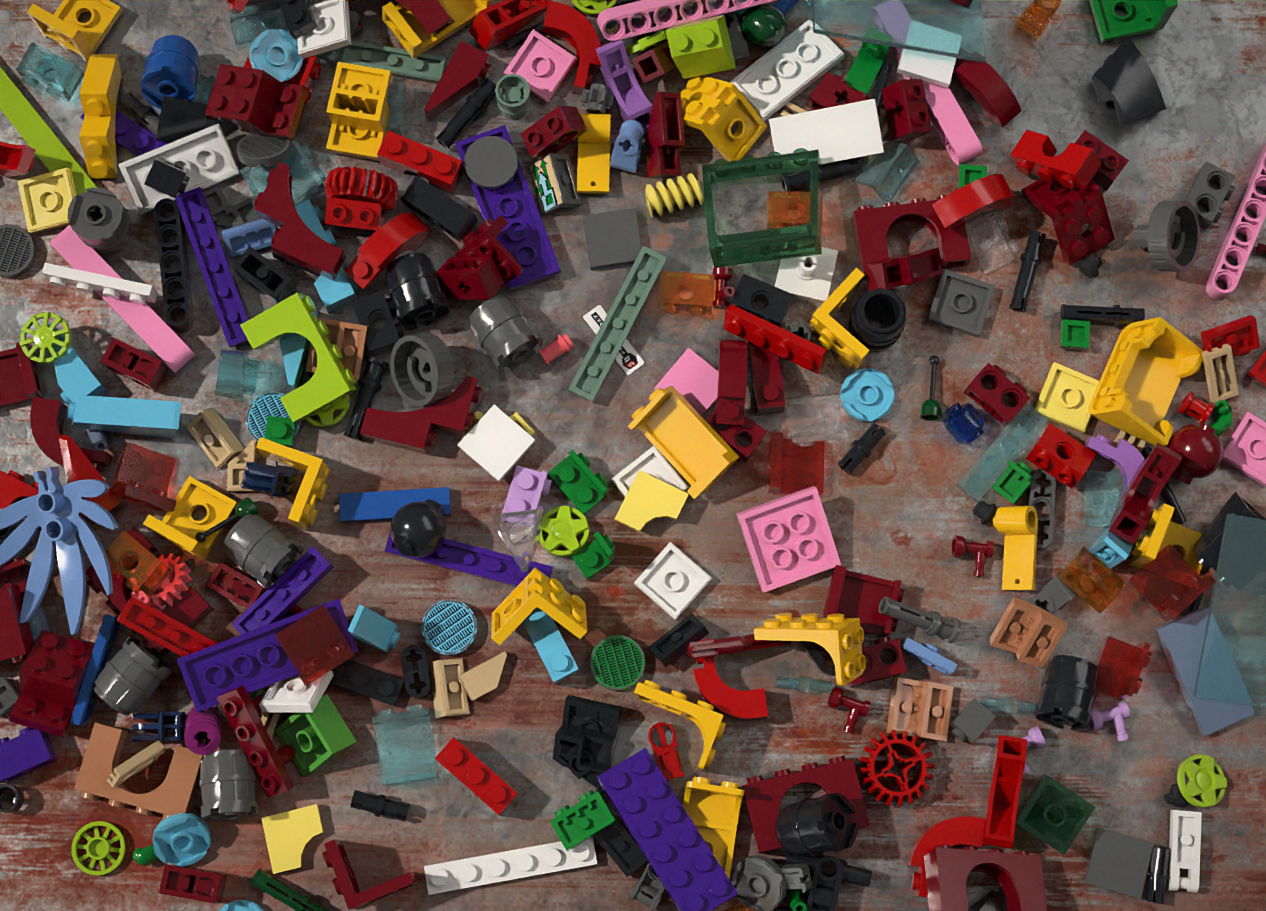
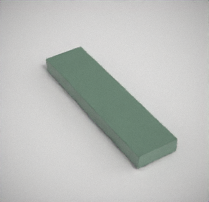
[338,40,448,84]

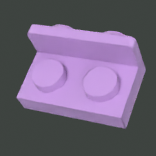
[501,465,552,528]

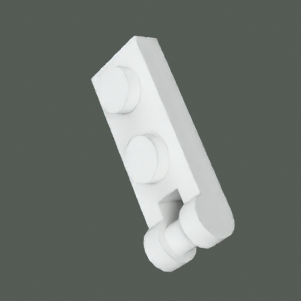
[1166,810,1202,893]

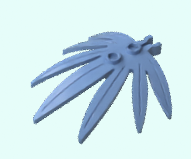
[0,466,118,635]

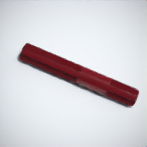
[687,634,791,659]

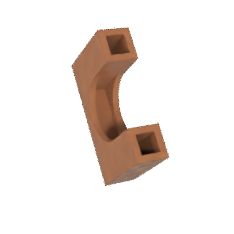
[74,723,204,820]

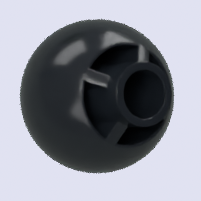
[390,499,447,557]

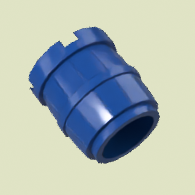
[141,35,199,109]

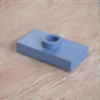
[221,219,278,258]
[901,637,958,676]

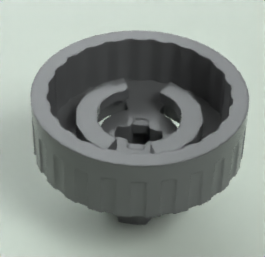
[1134,201,1200,272]
[390,332,459,406]

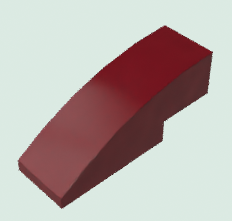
[646,91,686,179]
[864,247,943,291]

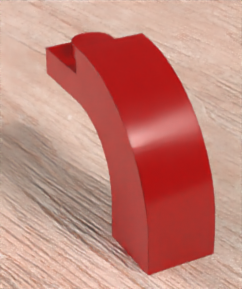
[542,0,601,96]
[932,174,1015,230]
[344,212,432,289]
[692,639,768,720]
[907,816,986,898]

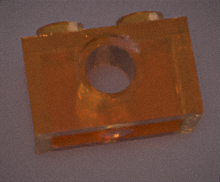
[766,191,822,235]
[658,270,715,316]
[105,530,172,596]
[1058,546,1126,614]

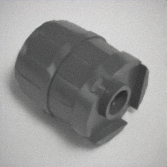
[67,187,132,253]
[469,295,543,373]
[223,513,303,589]
[93,636,174,716]
[199,750,258,821]

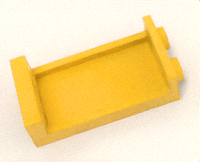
[382,0,492,59]
[628,385,739,499]

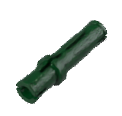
[250,869,331,911]

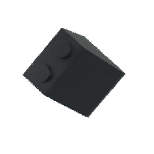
[1193,492,1266,591]

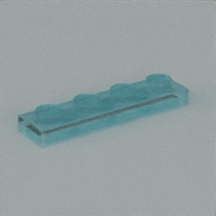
[956,403,1048,503]

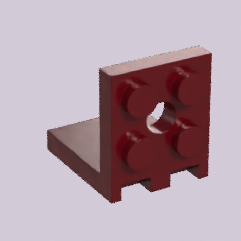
[1021,179,1115,265]
[322,839,419,910]

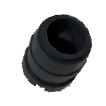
[385,252,451,329]
[849,289,906,352]
[1034,655,1099,731]
[776,793,858,856]

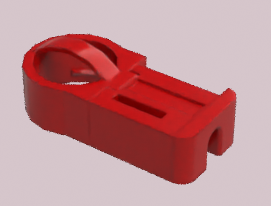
[648,722,685,781]

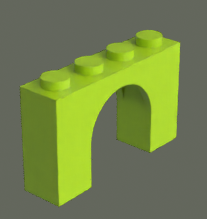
[240,293,356,422]

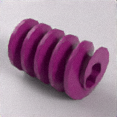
[184,707,222,755]

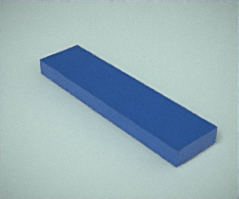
[339,487,451,523]
[70,614,120,727]

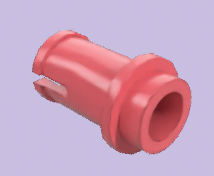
[538,333,574,365]

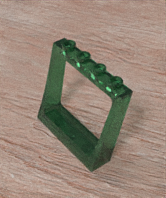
[702,148,822,268]

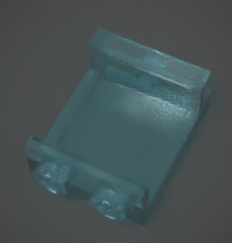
[240,139,326,205]
[372,705,439,786]

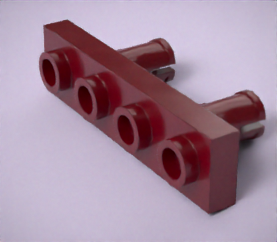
[217,685,295,798]

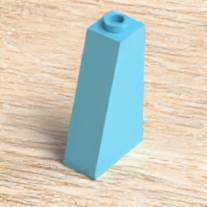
[67,395,181,439]

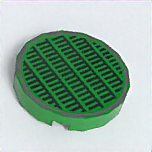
[590,635,645,691]

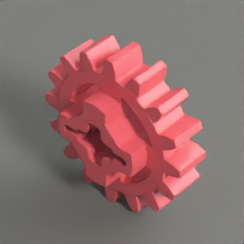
[131,553,192,611]

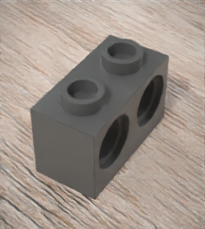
[1184,161,1235,229]

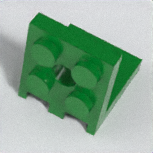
[1089,0,1178,43]

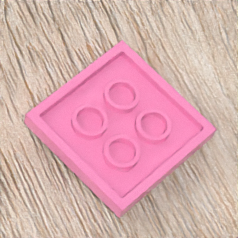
[736,486,841,593]

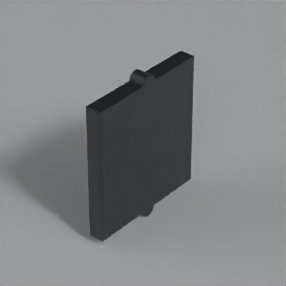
[155,96,208,143]

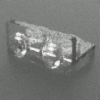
[966,212,1021,275]

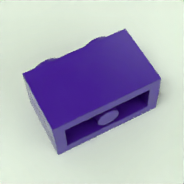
[0,727,58,784]

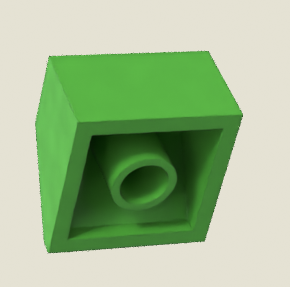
[275,694,357,777]

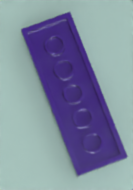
[455,125,561,291]
[177,598,359,712]
[597,748,738,911]

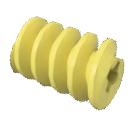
[645,173,704,217]

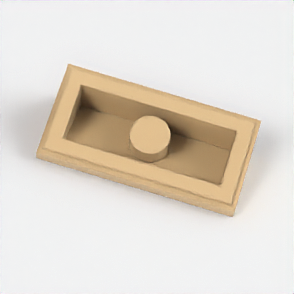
[186,408,244,469]
[429,658,470,718]

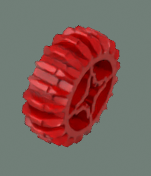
[324,166,398,212]
[858,730,935,807]

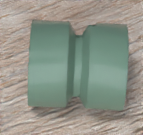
[495,74,531,120]

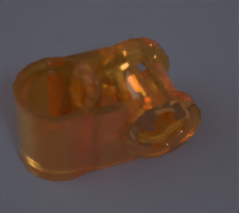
[1014,0,1061,42]

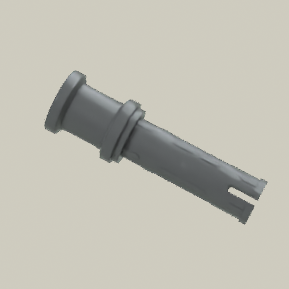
[878,596,961,643]

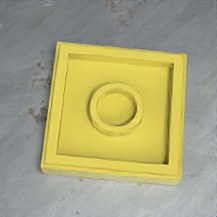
[18,167,77,234]
[1032,362,1099,434]

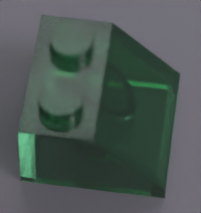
[1015,774,1096,855]

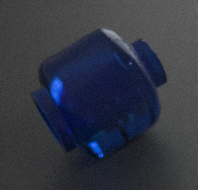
[943,402,984,444]

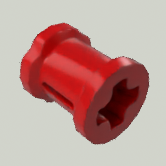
[1177,391,1214,425]

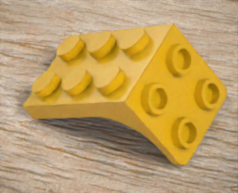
[754,613,866,686]
[633,680,726,771]
[682,777,744,878]

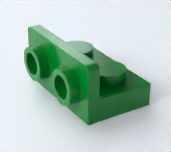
[548,450,609,515]
[549,790,617,851]

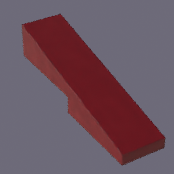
[205,562,305,620]

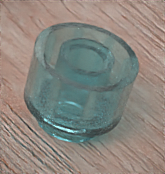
[215,349,259,399]

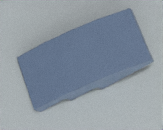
[1156,606,1255,736]

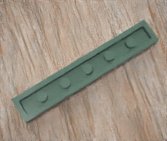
[568,246,667,403]

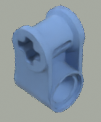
[610,120,644,174]

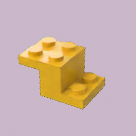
[326,62,392,161]

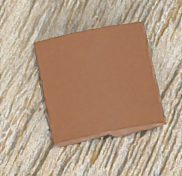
[306,317,368,380]
[989,597,1068,668]
[886,677,954,742]

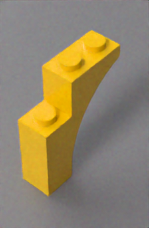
[79,54,122,179]

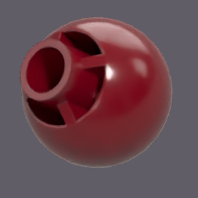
[1167,422,1223,485]

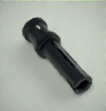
[780,157,862,197]
[344,356,390,441]

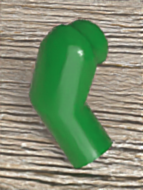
[1210,400,1232,437]
[133,845,160,866]
[788,889,808,911]

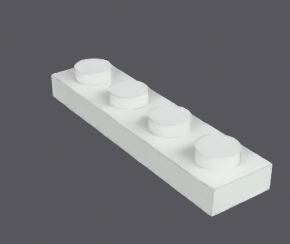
[42,263,158,305]

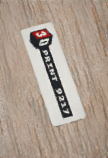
[583,305,644,375]

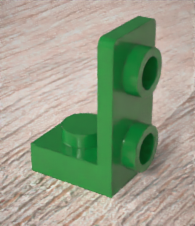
[845,28,893,95]
[571,531,615,580]

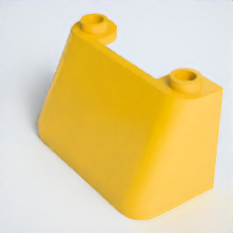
[1088,317,1204,446]

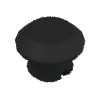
[1078,254,1102,277]
[973,501,997,524]
[1163,784,1188,808]

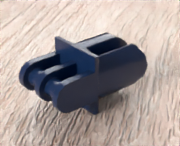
[241,461,298,499]
[132,712,185,742]

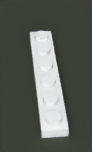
[424,836,597,895]

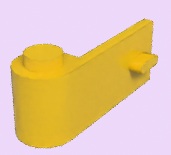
[577,113,611,194]
[993,506,1038,591]

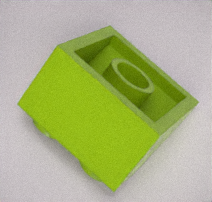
[666,15,736,79]

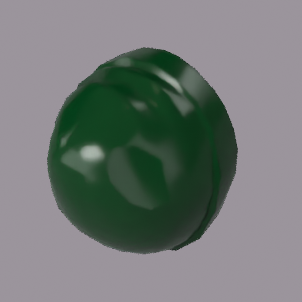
[740,4,787,48]

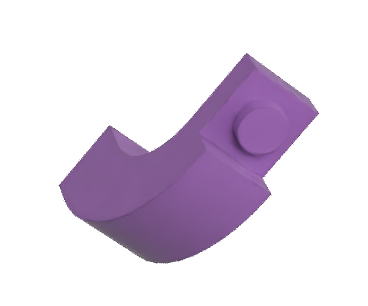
[596,40,653,134]
[1084,434,1145,511]

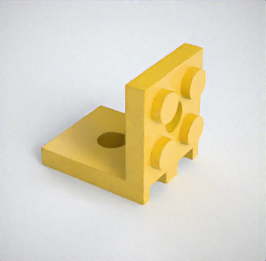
[27,0,123,62]
[681,75,767,166]
[808,268,870,370]
[256,437,330,531]
[143,476,238,561]
[1129,503,1202,589]
[491,568,587,645]

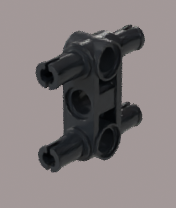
[774,852,872,911]

